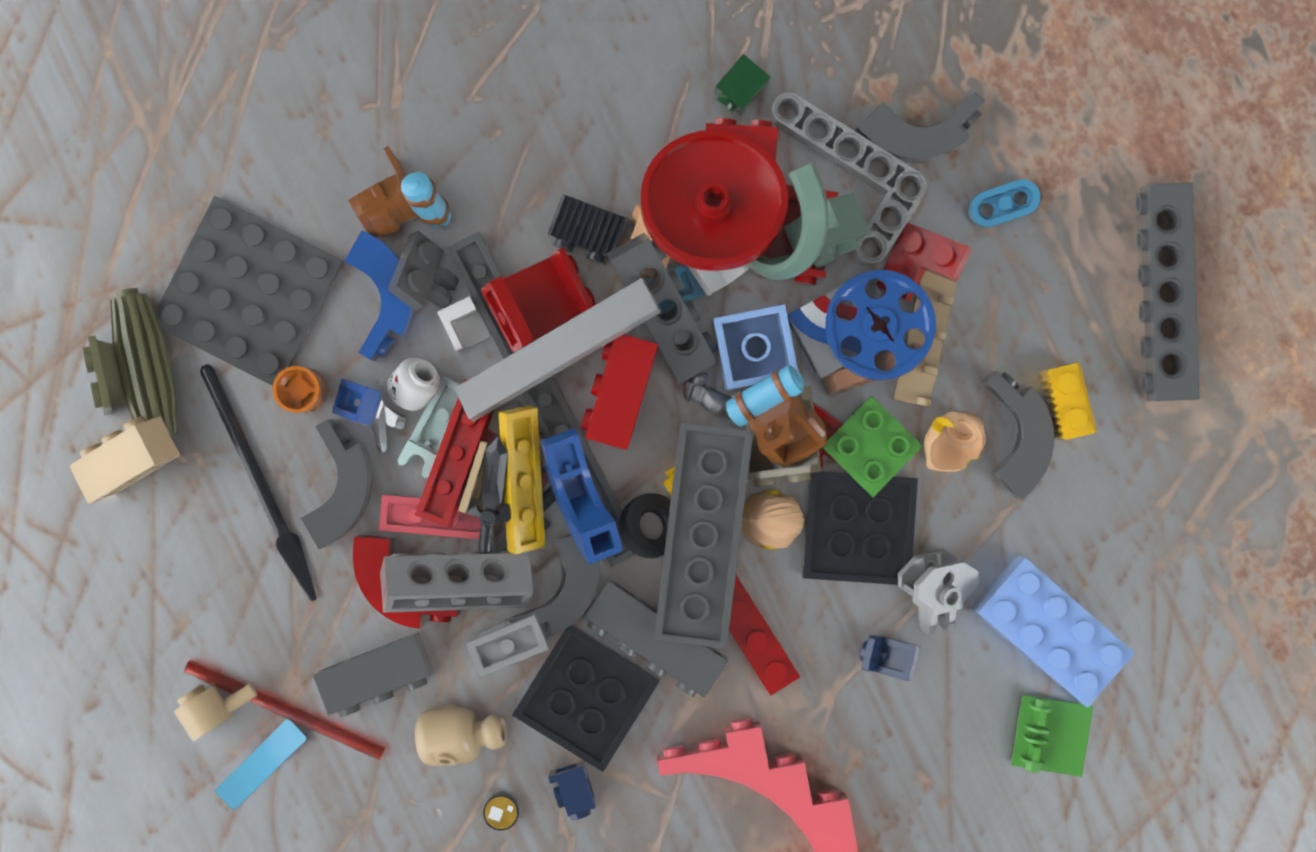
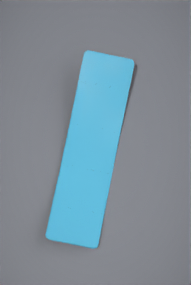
[215,719,307,810]

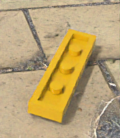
[499,405,546,555]

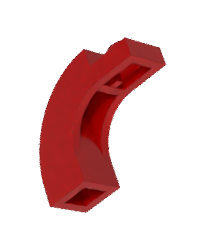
[353,535,461,629]

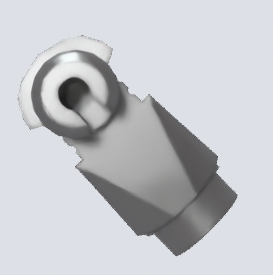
[683,372,732,420]

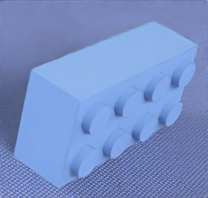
[971,555,1135,708]

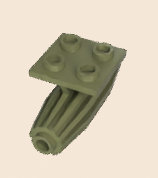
[82,288,178,436]

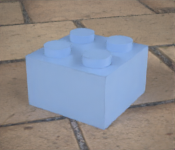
[711,304,798,390]

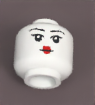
[387,357,440,411]

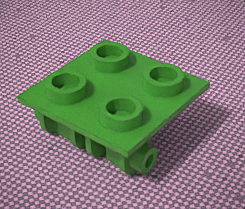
[822,396,922,497]
[1011,695,1093,777]

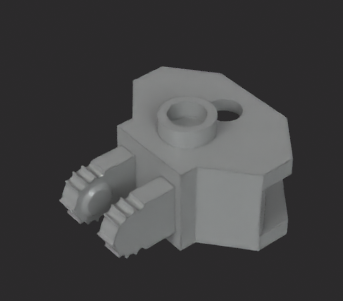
[898,550,979,635]

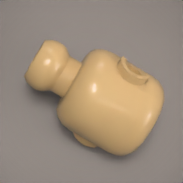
[415,704,507,766]

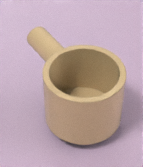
[173,683,257,741]

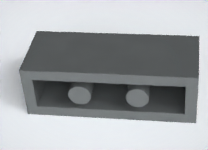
[313,632,434,717]

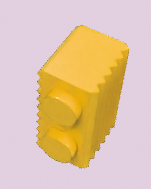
[1038,362,1097,440]

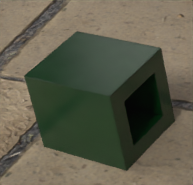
[714,54,771,116]

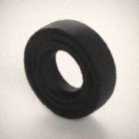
[619,493,671,559]

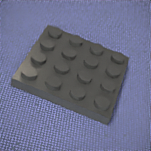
[155,195,344,386]

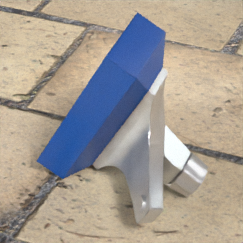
[331,378,406,453]

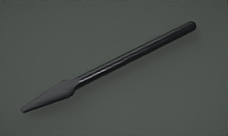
[200,364,317,601]

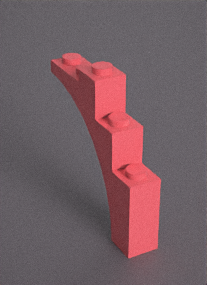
[657,718,858,852]

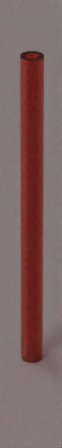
[184,660,386,760]

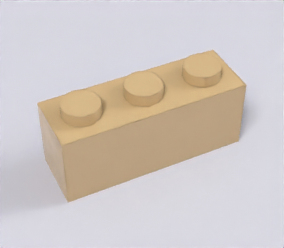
[69,416,180,504]

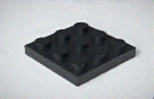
[802,471,918,585]
[512,624,660,772]

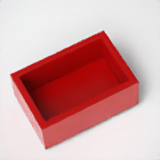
[580,334,658,450]

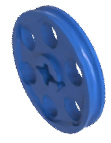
[825,270,936,380]

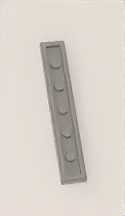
[454,278,661,422]

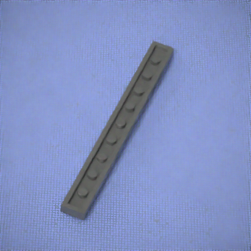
[447,232,636,567]

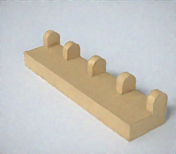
[892,270,956,407]

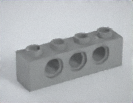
[380,550,534,613]

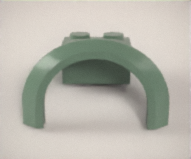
[746,163,870,280]

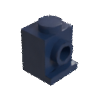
[548,760,596,821]

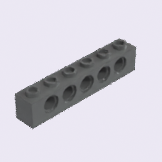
[1135,183,1200,401]

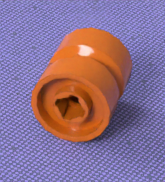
[272,366,328,413]

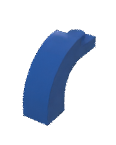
[344,230,415,361]
[540,428,623,565]

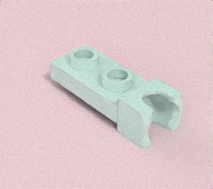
[397,375,460,479]

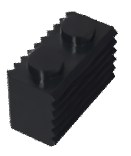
[547,194,630,265]

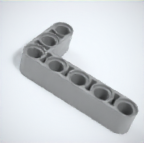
[770,92,927,266]

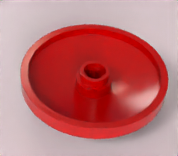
[640,130,788,271]

